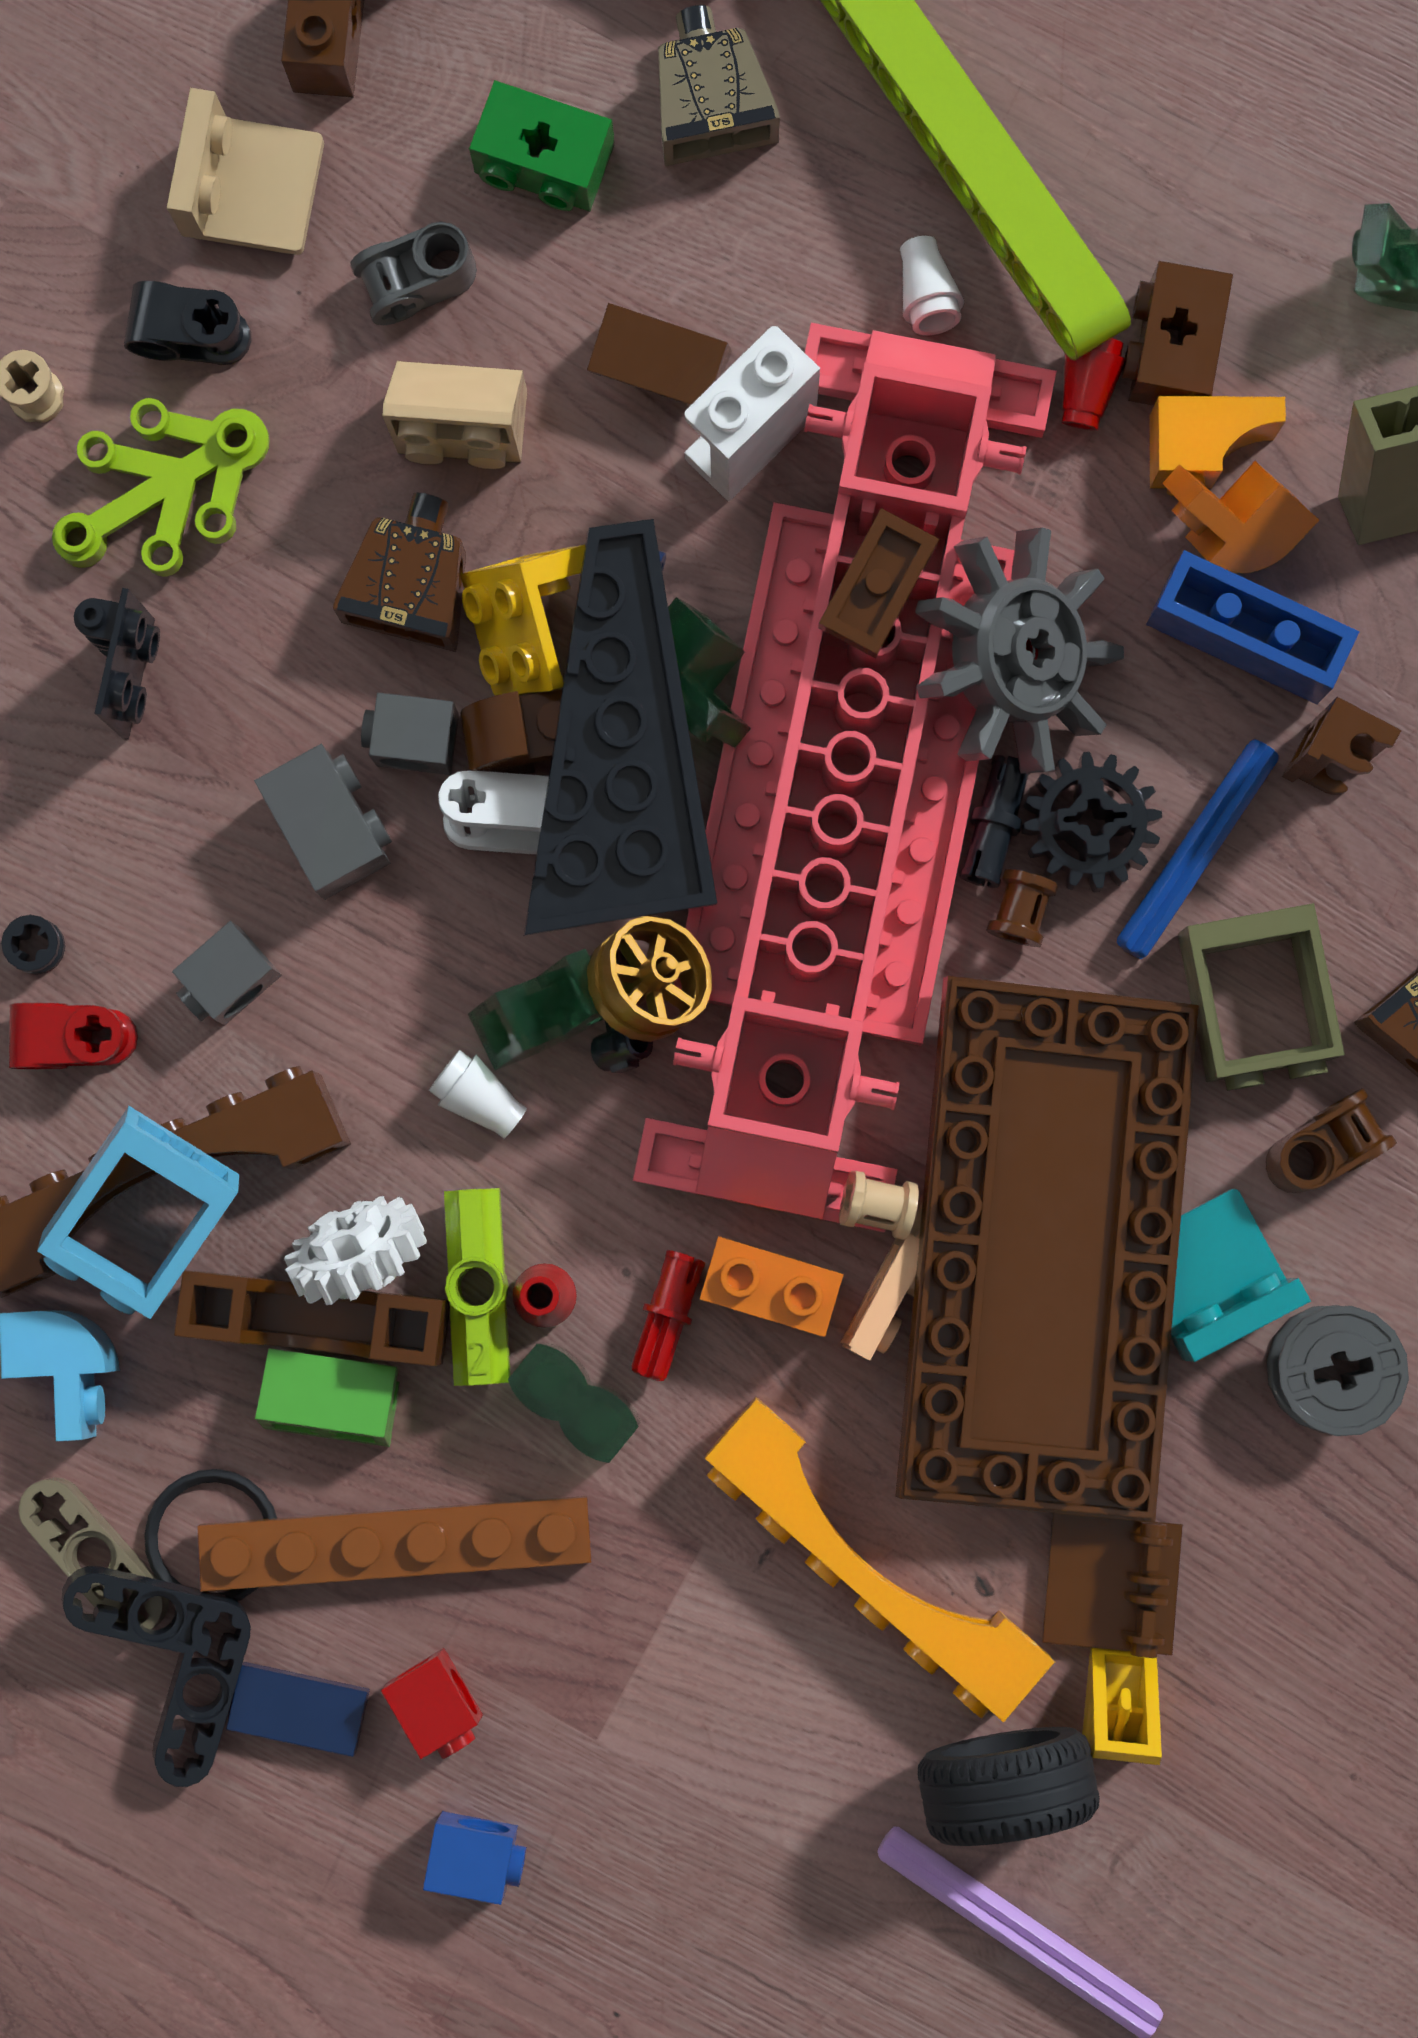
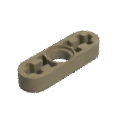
[19,1477,169,1630]

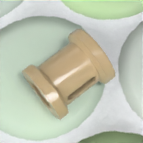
[0,350,64,423]
[839,1171,919,1240]

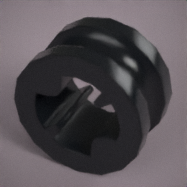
[1,914,66,975]

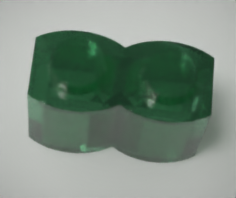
[508,1342,641,1463]

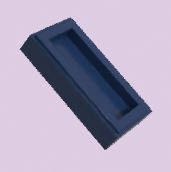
[226,1662,370,1757]

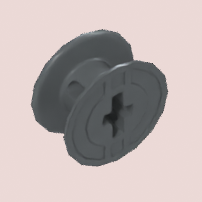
[1266,1305,1409,1436]

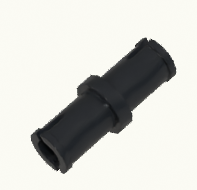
[960,755,1031,888]

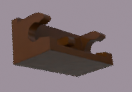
[587,303,732,405]
[1282,697,1401,795]

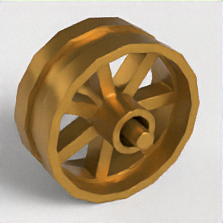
[587,915,712,1042]

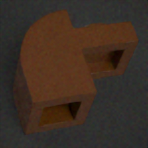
[460,689,562,774]

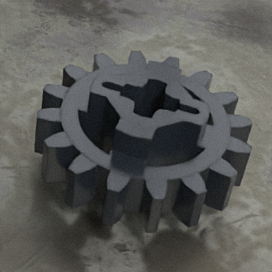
[1021,752,1162,892]

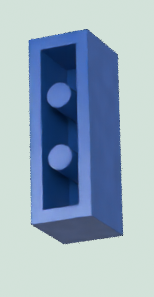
[1146,550,1360,704]

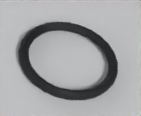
[144,1469,277,1601]

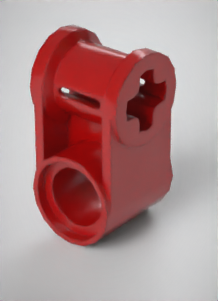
[9,1003,138,1070]

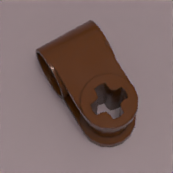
[1265,1088,1397,1193]

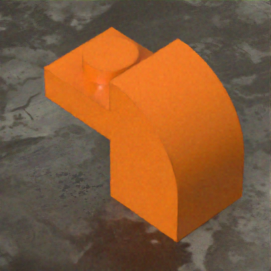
[1162,461,1319,573]

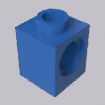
[423,1811,527,1905]

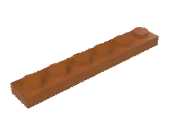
[197,1496,591,1592]

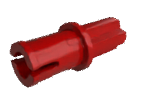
[631,1250,706,1381]

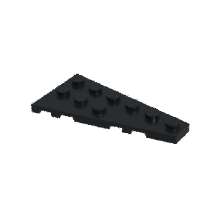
[523,519,717,936]

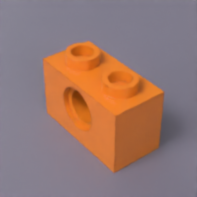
[700,1236,844,1337]

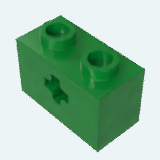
[469,80,615,212]

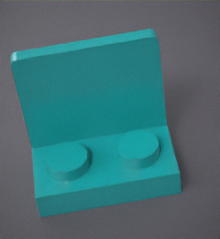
[1171,1189,1311,1362]

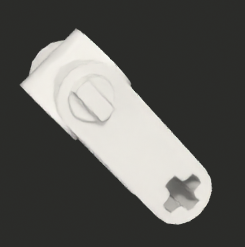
[438,770,549,854]

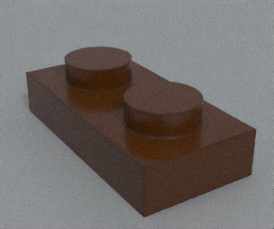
[818,508,939,658]

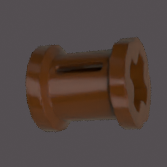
[986,869,1058,947]

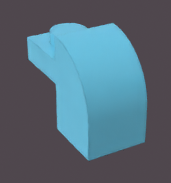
[0,1310,120,1441]

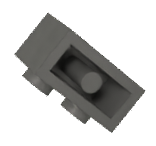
[254,743,392,900]

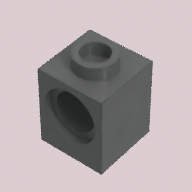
[361,693,459,775]
[172,921,282,1025]

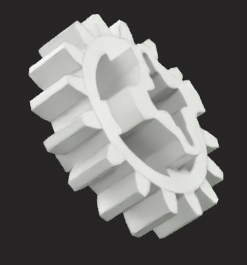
[284,1196,427,1305]

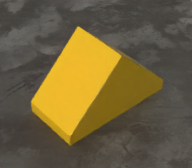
[1082,1648,1162,1765]

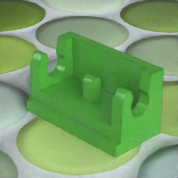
[255,1348,400,1447]

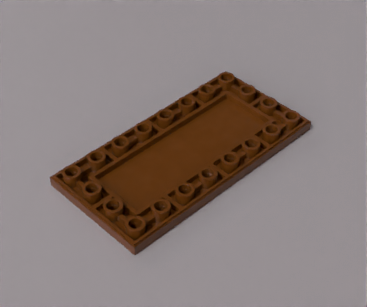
[895,976,1199,1522]

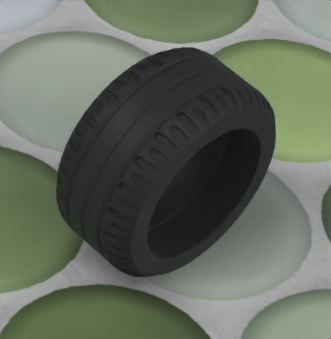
[917,1727,1100,1846]

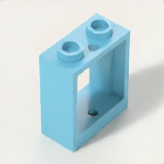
[37,1106,239,1319]

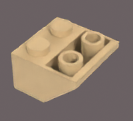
[382,361,527,469]

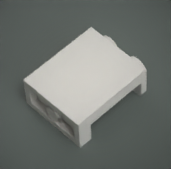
[684,326,820,502]

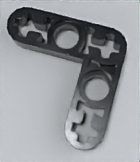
[61,1566,251,1787]

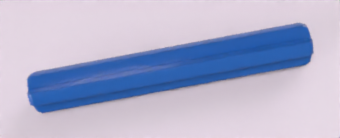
[1117,739,1279,959]

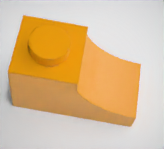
[1149,396,1286,496]

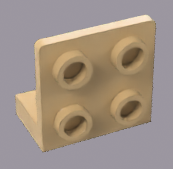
[167,88,324,255]

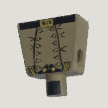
[658,5,780,166]

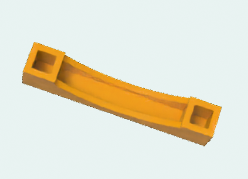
[705,1397,1055,1722]

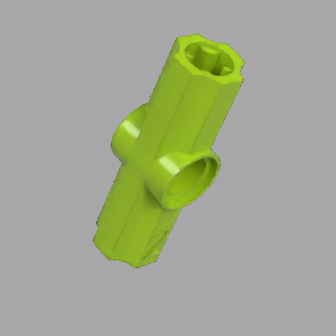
[444,1188,511,1386]

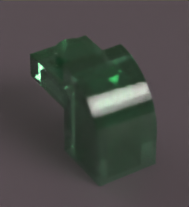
[1352,203,1418,312]
[668,597,751,748]
[468,948,603,1071]

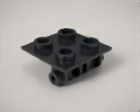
[74,588,160,740]

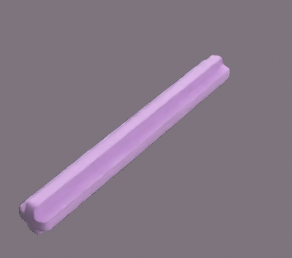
[877,1827,1163,2038]

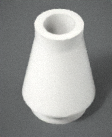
[900,235,964,336]
[429,1050,527,1139]

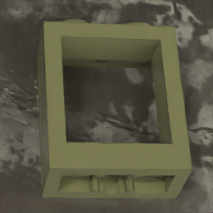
[1177,903,1345,1091]

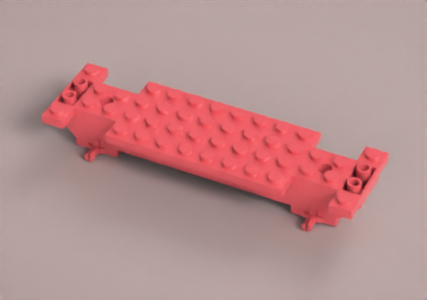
[633,323,1057,1233]

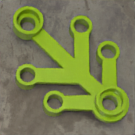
[52,398,270,577]

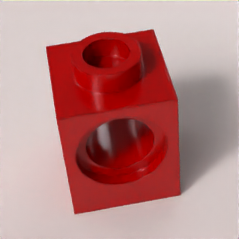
[381,1648,483,1759]

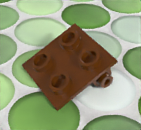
[1042,1513,1183,1658]

